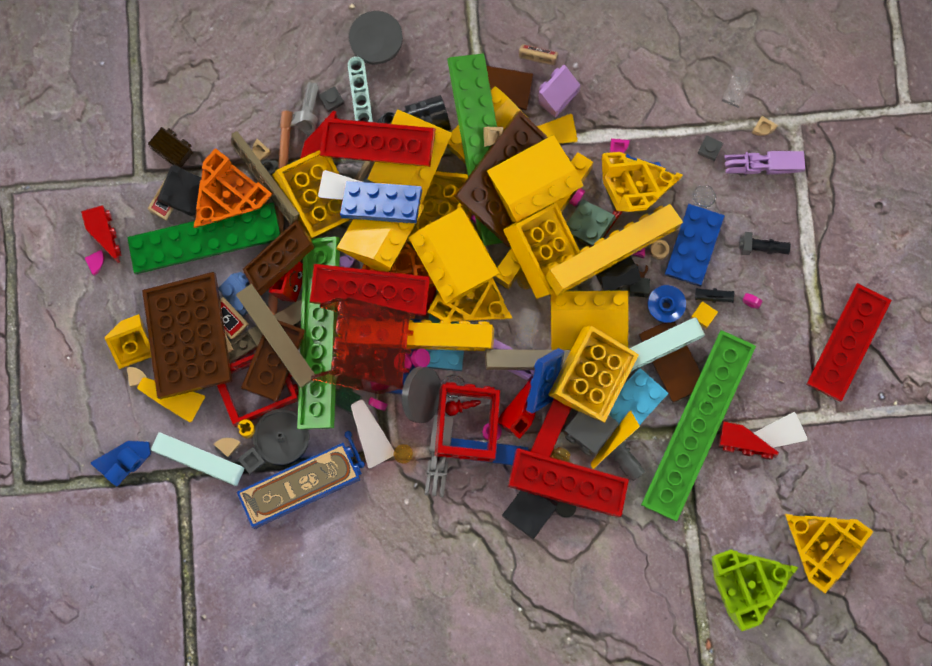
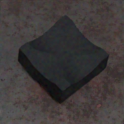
[157,165,202,216]
[596,256,641,291]
[502,490,557,540]

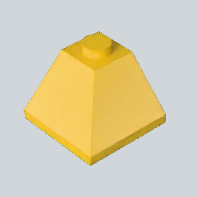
[105,314,151,369]

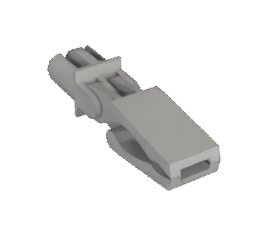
[424,415,454,497]

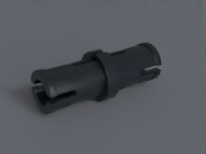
[752,238,791,255]
[695,288,734,303]

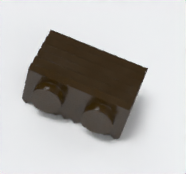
[148,127,193,168]

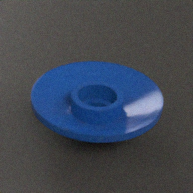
[648,285,686,323]

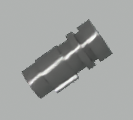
[610,441,646,481]

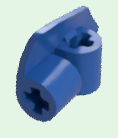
[91,441,151,487]

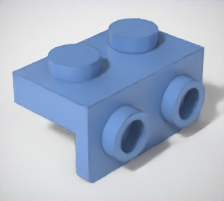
[218,272,264,317]

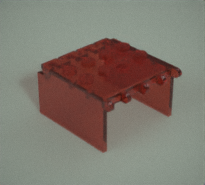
[311,297,415,394]

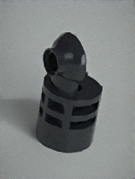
[377,95,451,130]

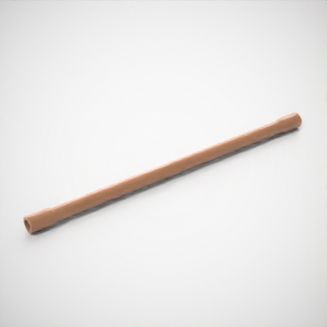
[268,111,293,315]

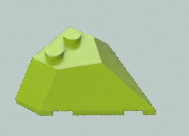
[712,549,798,632]

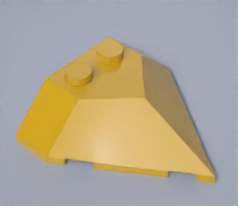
[602,152,683,212]
[427,278,512,322]
[785,514,874,594]

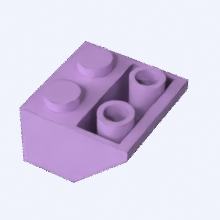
[538,65,580,118]

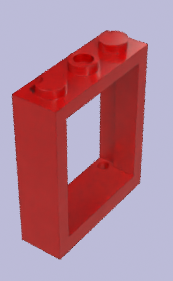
[217,354,299,427]
[434,382,500,462]

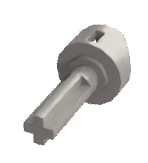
[290,82,319,136]

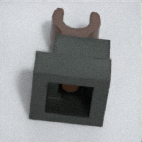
[629,264,650,298]

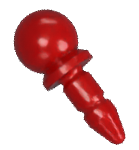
[445,400,481,416]

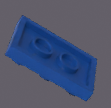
[526,348,565,414]

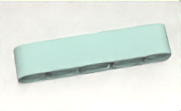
[348,57,373,122]
[629,318,705,372]
[151,432,245,486]

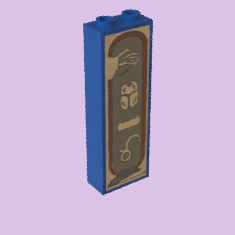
[237,443,362,529]

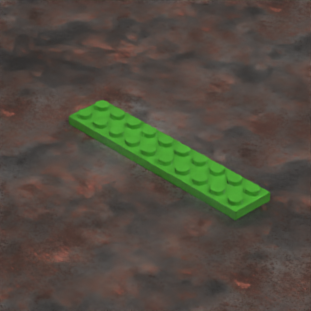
[447,53,503,246]
[297,236,340,430]
[641,330,756,522]

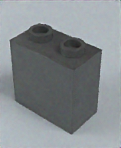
[564,411,619,457]

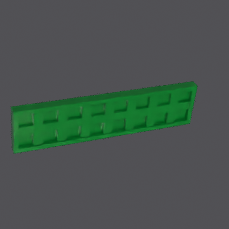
[127,202,281,274]

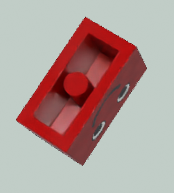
[268,262,303,302]

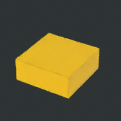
[691,301,718,329]

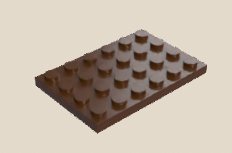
[454,111,572,247]
[142,272,233,400]

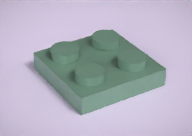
[567,199,616,247]

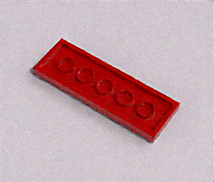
[320,118,436,167]
[310,264,430,316]
[806,283,892,402]
[508,448,629,518]

